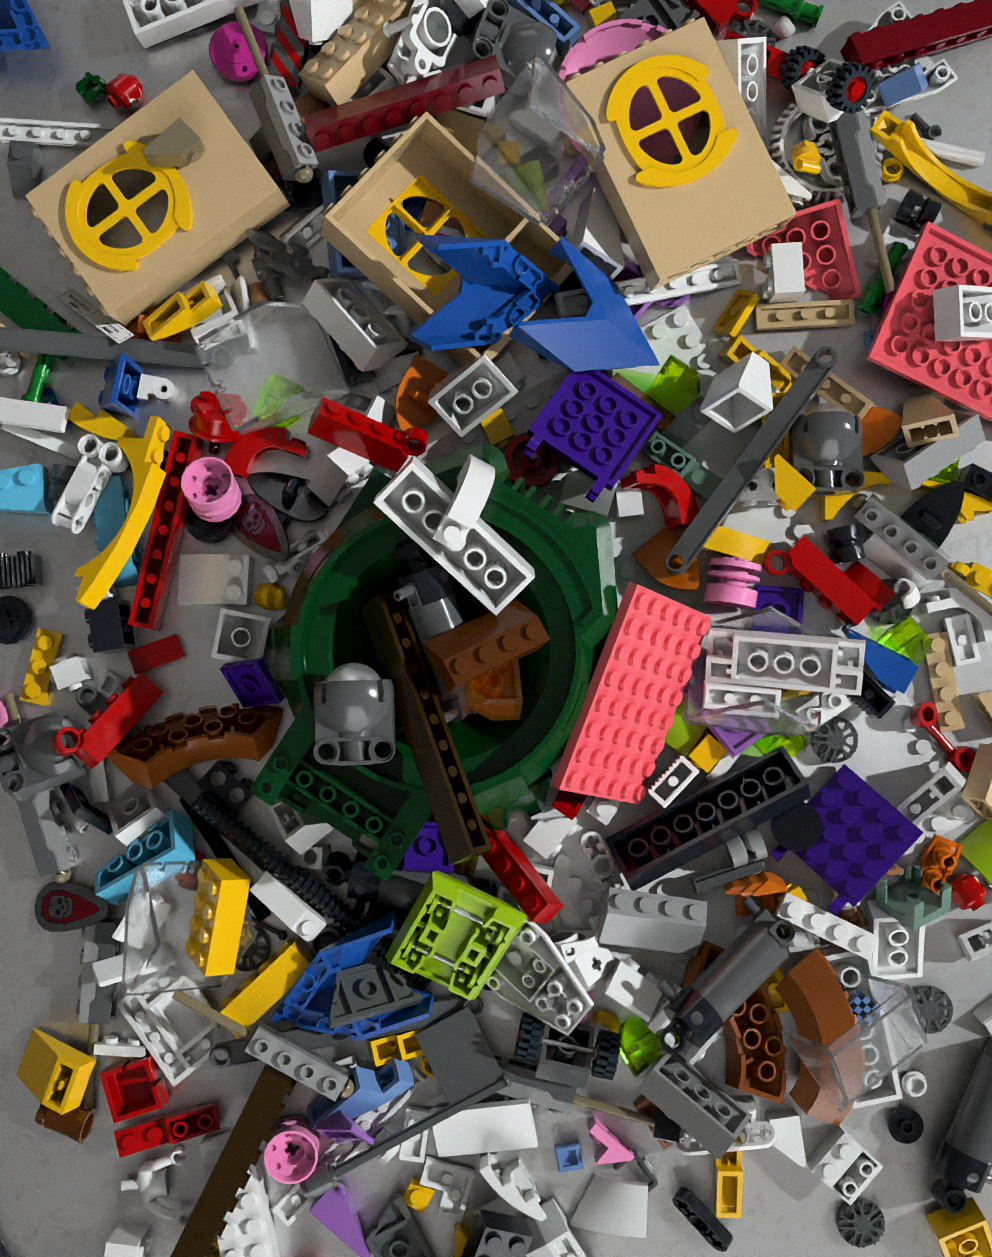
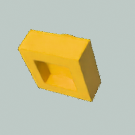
[402,1176,435,1213]

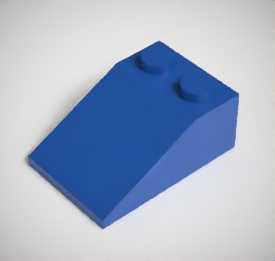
[98,353,146,419]
[841,626,919,694]

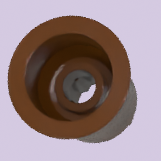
[35,1104,96,1144]

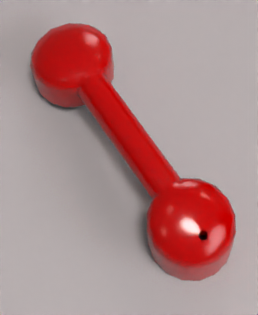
[910,701,976,772]

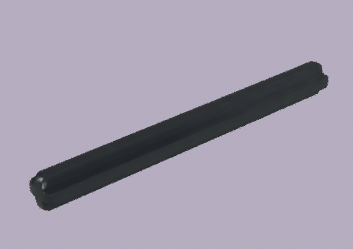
[179,798,271,921]

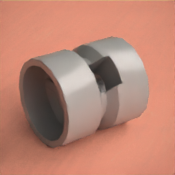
[724,826,768,868]

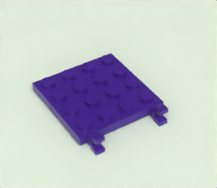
[522,370,663,503]
[770,764,923,915]

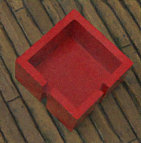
[99,1053,170,1123]

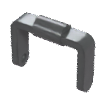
[613,1150,658,1192]

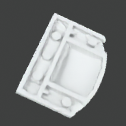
[116,967,221,1087]

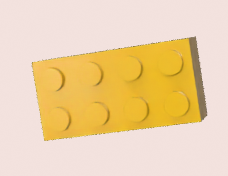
[185,858,251,977]
[219,936,315,1038]

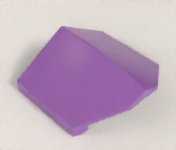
[315,1110,374,1145]

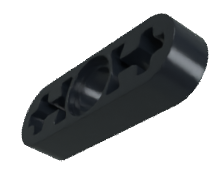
[672,1187,733,1252]

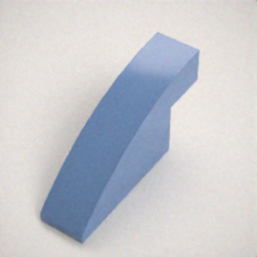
[307,1058,414,1130]

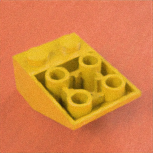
[16,1028,96,1115]

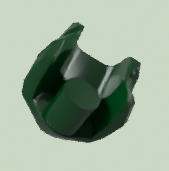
[76,72,107,104]

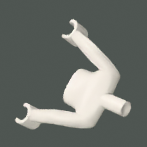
[121,1144,192,1227]

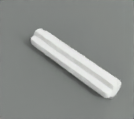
[920,137,985,167]

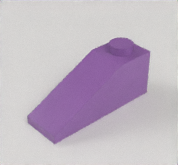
[309,1183,371,1257]

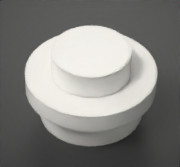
[901,1071,927,1097]

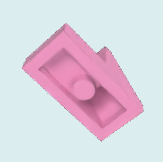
[588,1116,634,1164]

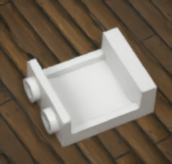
[181,275,247,352]
[642,982,724,1066]

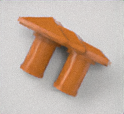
[918,834,963,893]
[723,871,788,916]

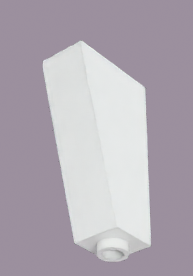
[571,187,625,280]

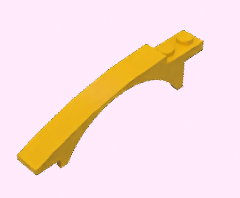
[869,109,992,226]
[74,416,172,610]
[819,471,992,523]

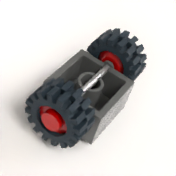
[514,1012,621,1088]

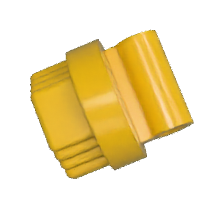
[791,140,821,174]
[254,582,287,611]

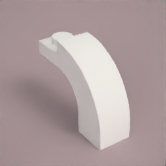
[432,454,495,551]
[919,587,992,643]

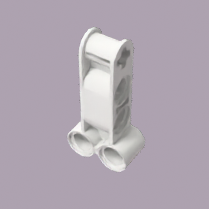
[51,434,129,534]

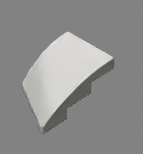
[479,1152,547,1221]
[570,1173,648,1238]

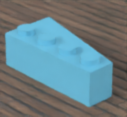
[0,463,54,515]
[92,475,143,588]
[95,808,195,906]

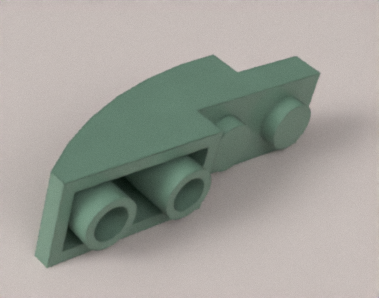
[641,431,723,501]

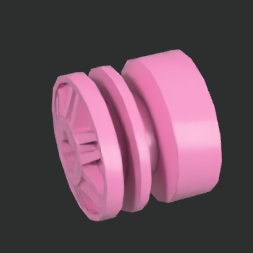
[181,457,242,522]
[703,557,762,609]
[264,1115,320,1184]

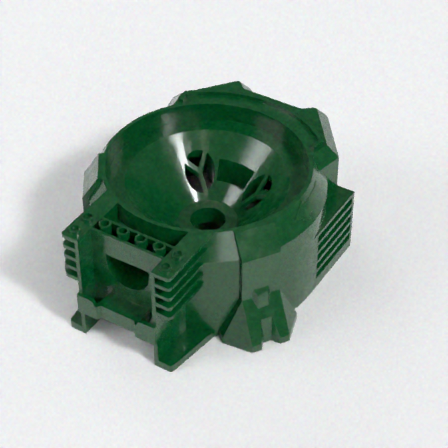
[250,444,618,880]

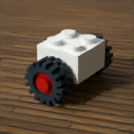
[780,45,876,123]

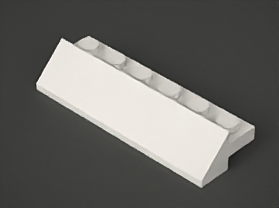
[705,627,866,696]

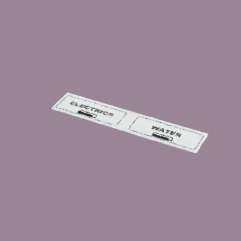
[56,288,134,344]

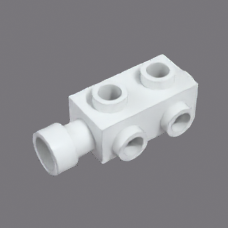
[262,528,330,584]

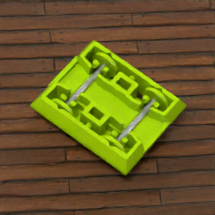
[385,871,527,1001]

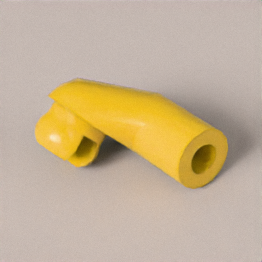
[592,1009,623,1040]

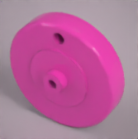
[209,21,269,82]

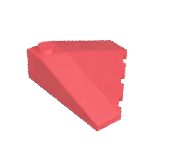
[746,198,862,300]

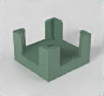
[876,862,952,931]

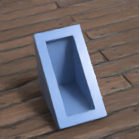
[877,62,929,108]

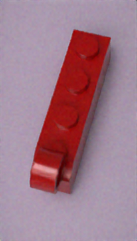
[681,0,757,37]
[307,397,428,473]
[762,535,877,628]
[52,672,163,769]
[481,826,564,924]

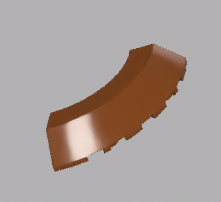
[107,703,283,789]
[680,941,787,1104]
[775,948,863,1126]

